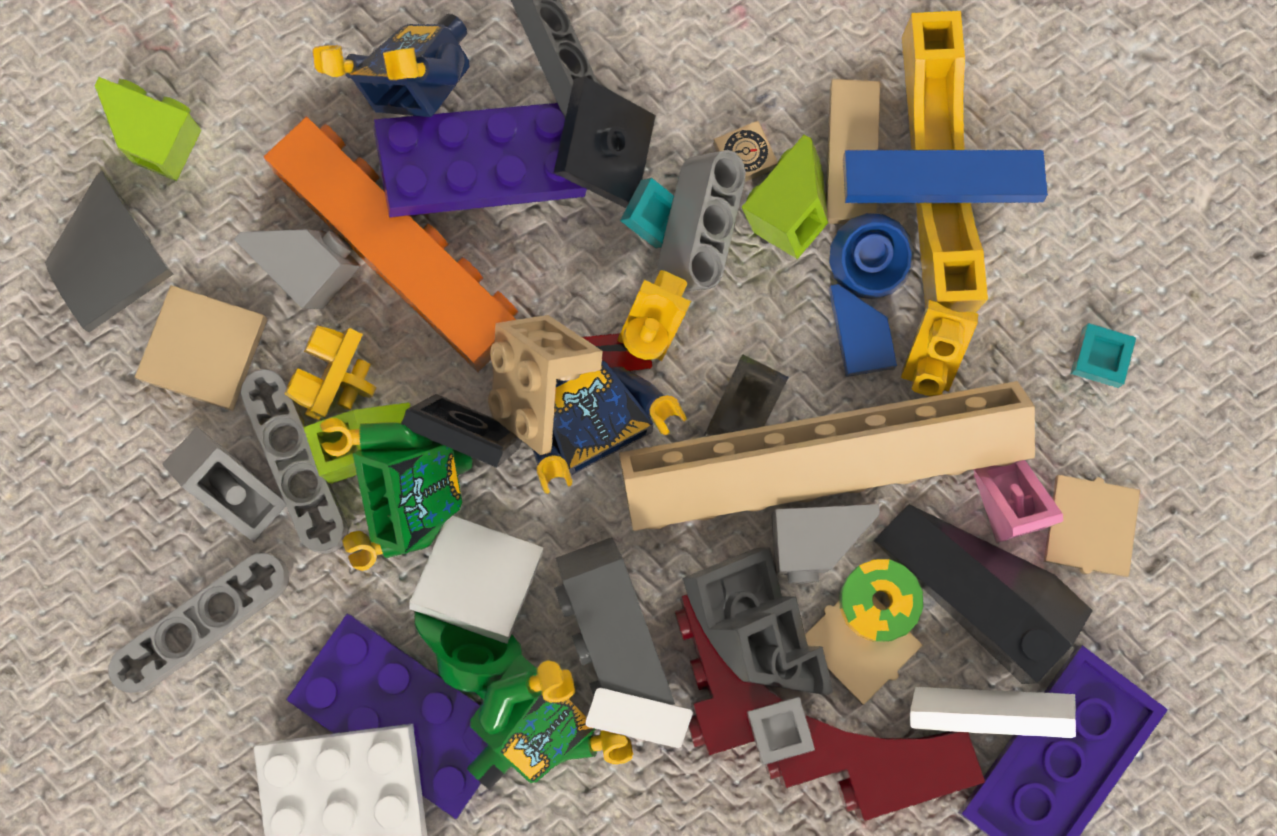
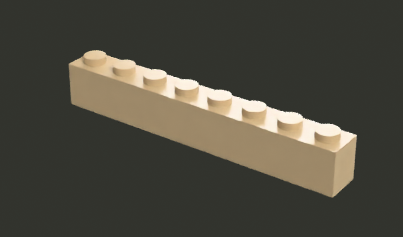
[619,381,1035,531]

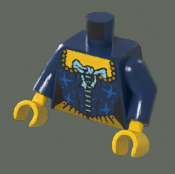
[313,13,470,117]
[532,360,687,494]

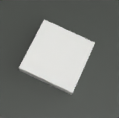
[410,516,544,644]

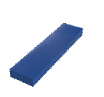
[843,150,1048,203]

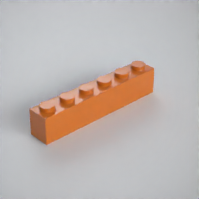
[263,116,518,372]

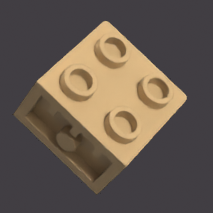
[488,315,602,455]

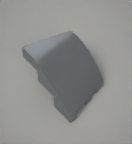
[45,170,174,333]
[683,547,833,695]

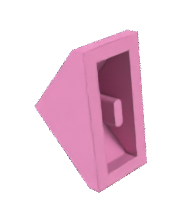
[974,460,1063,543]

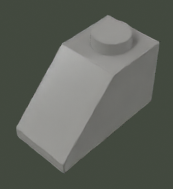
[234,229,361,309]
[162,427,286,542]
[771,504,880,584]

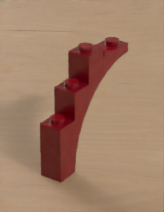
[674,595,985,821]

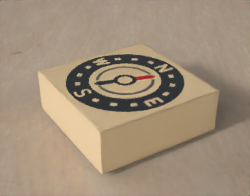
[713,121,778,182]

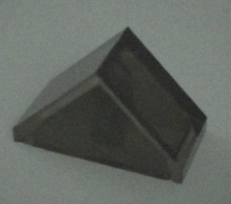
[704,354,789,437]

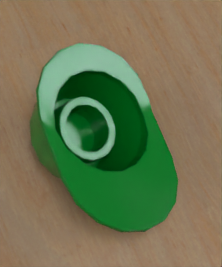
[414,611,522,699]

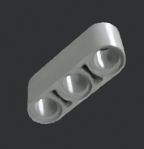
[657,150,746,291]

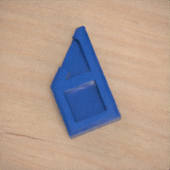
[828,284,897,377]

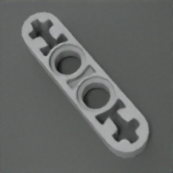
[241,369,348,554]
[109,553,289,693]

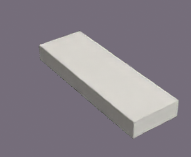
[910,687,1075,738]

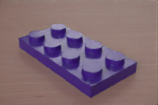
[374,103,587,218]
[286,613,488,819]
[958,645,1168,836]

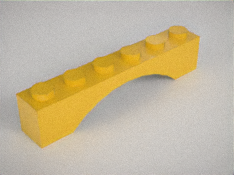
[901,11,988,313]

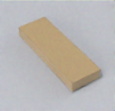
[826,79,880,225]

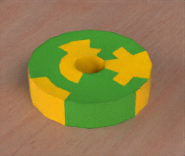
[839,559,923,642]

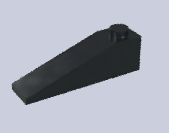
[873,504,1093,684]

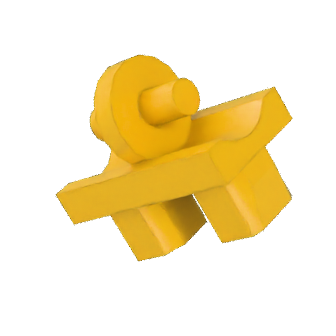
[617,270,691,361]
[901,300,979,397]
[284,325,376,421]

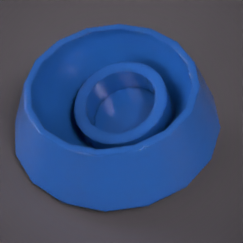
[829,213,914,299]

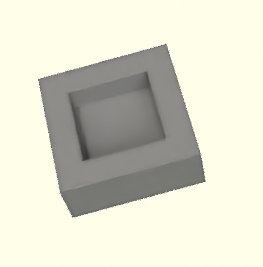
[746,697,815,765]

